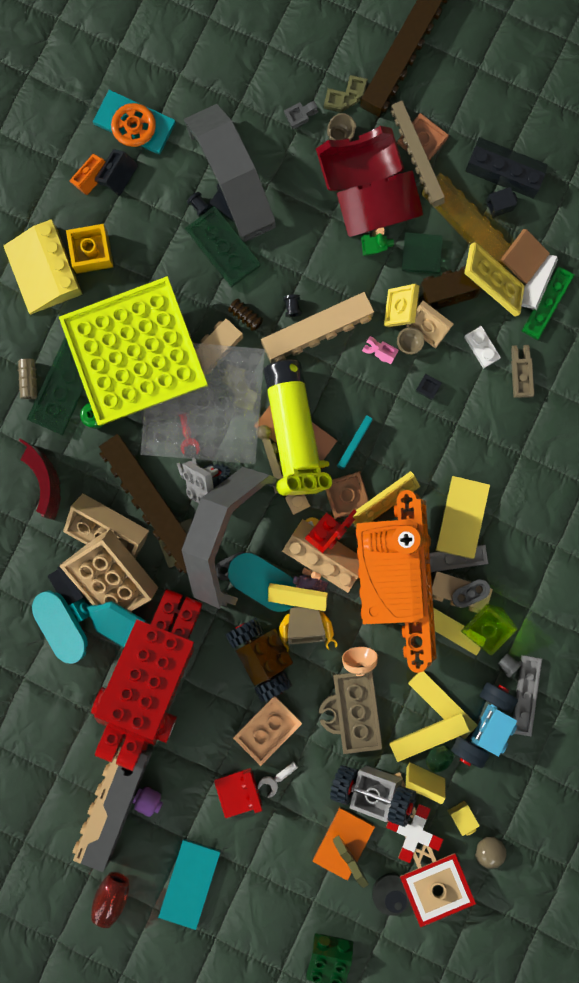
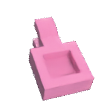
[362,336,399,364]

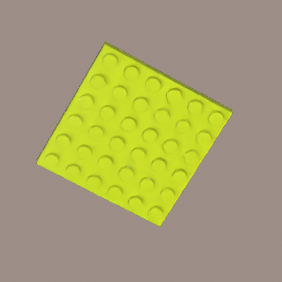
[59,276,208,426]

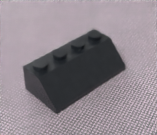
[465,137,548,199]

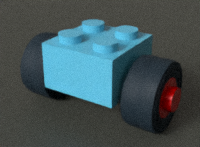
[451,683,518,768]

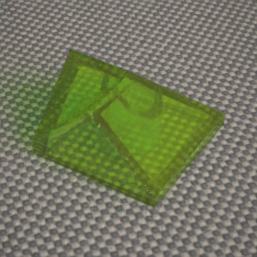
[461,604,517,656]

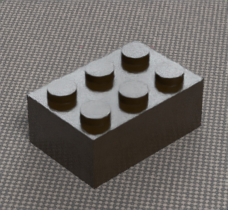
[418,266,482,310]

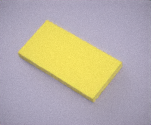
[465,242,525,317]
[436,476,490,559]

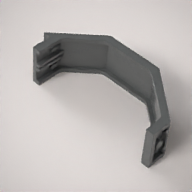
[183,104,276,243]
[182,467,279,609]

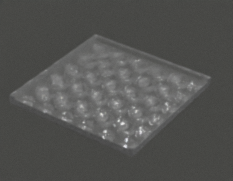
[140,343,265,464]

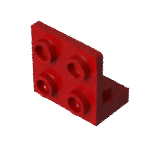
[305,509,357,553]
[214,768,263,818]

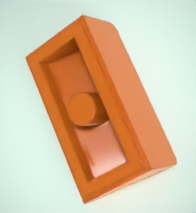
[70,154,105,195]

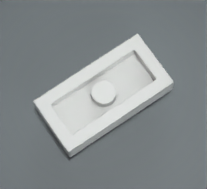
[464,326,501,369]

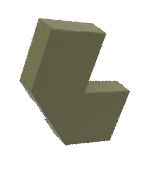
[324,75,368,112]
[333,835,369,888]

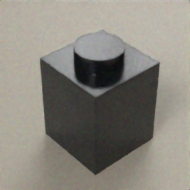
[486,187,518,218]

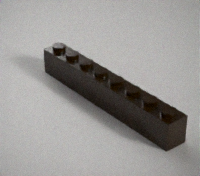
[360,0,449,118]
[99,434,187,574]

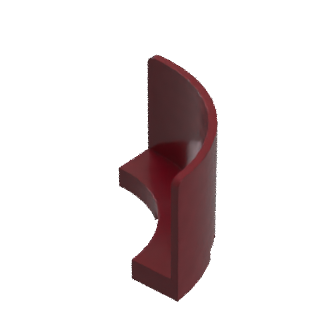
[316,126,404,191]
[337,170,423,237]
[18,438,61,520]

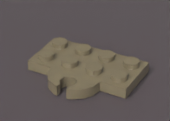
[319,671,382,754]

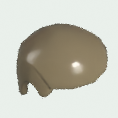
[327,113,356,141]
[475,837,506,869]

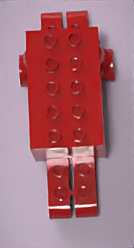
[91,589,203,771]

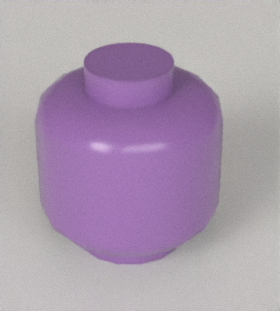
[132,787,163,817]

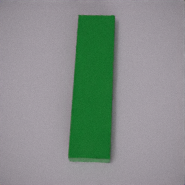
[521,266,575,340]

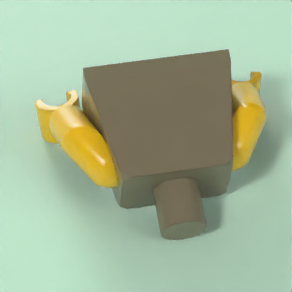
[279,607,337,652]

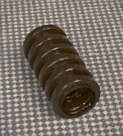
[228,298,263,331]

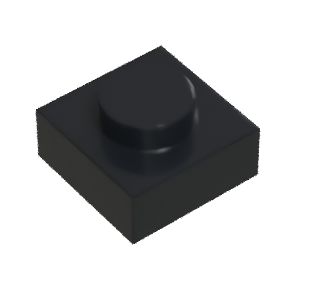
[416,374,442,400]

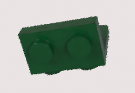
[306,933,353,983]

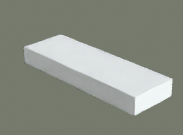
[522,255,558,310]

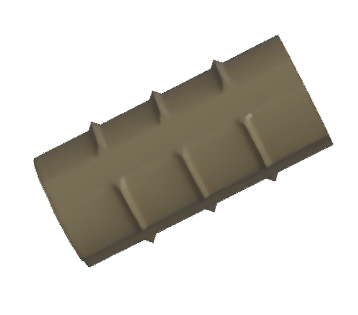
[18,359,37,400]

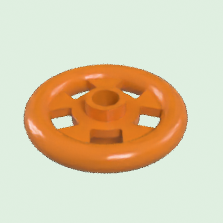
[111,103,156,147]

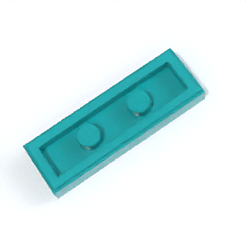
[337,415,372,470]

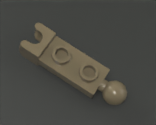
[256,425,284,494]

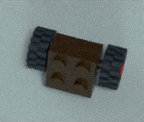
[225,618,293,703]

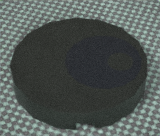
[372,874,410,916]

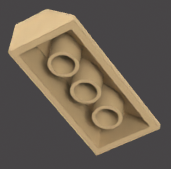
[63,493,149,559]
[282,519,359,593]

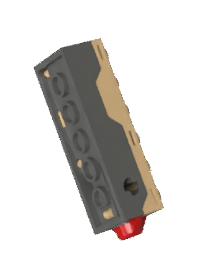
[72,739,153,872]

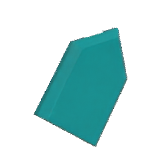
[87,601,146,648]

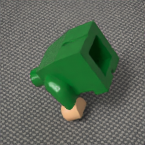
[361,227,394,256]

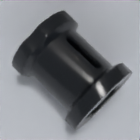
[187,192,212,217]
[283,294,302,318]

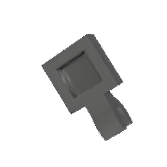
[284,101,318,130]

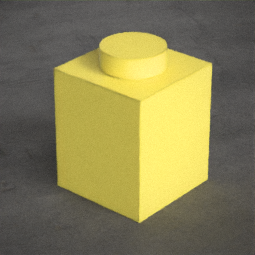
[448,801,479,836]

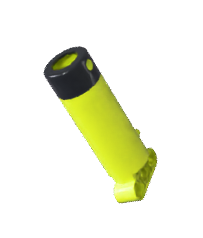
[264,360,332,496]

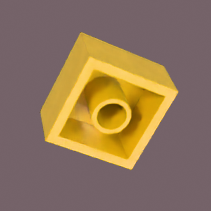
[66,224,114,274]

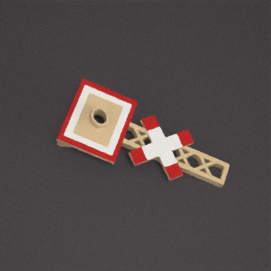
[386,772,476,928]

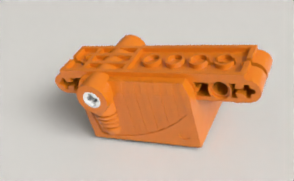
[356,490,437,673]

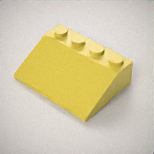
[4,219,83,315]

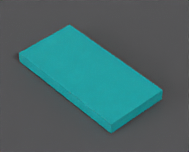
[93,90,176,155]
[158,839,221,930]

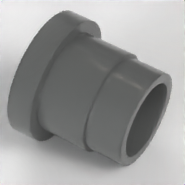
[498,653,522,677]

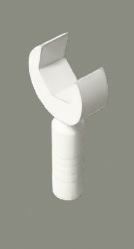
[258,761,298,798]

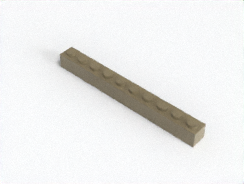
[390,101,445,207]

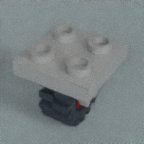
[183,461,231,503]

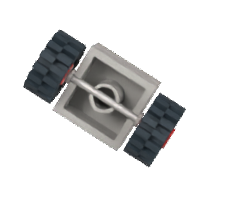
[330,765,416,827]

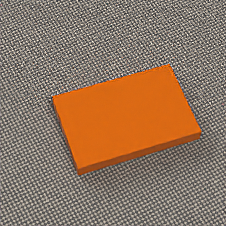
[313,807,375,881]

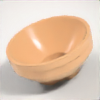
[342,647,378,676]

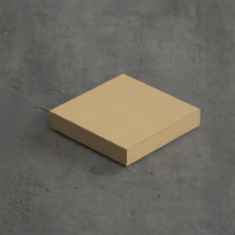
[406,301,454,349]

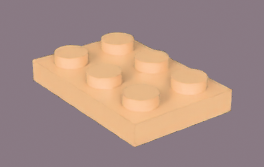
[233,696,302,766]

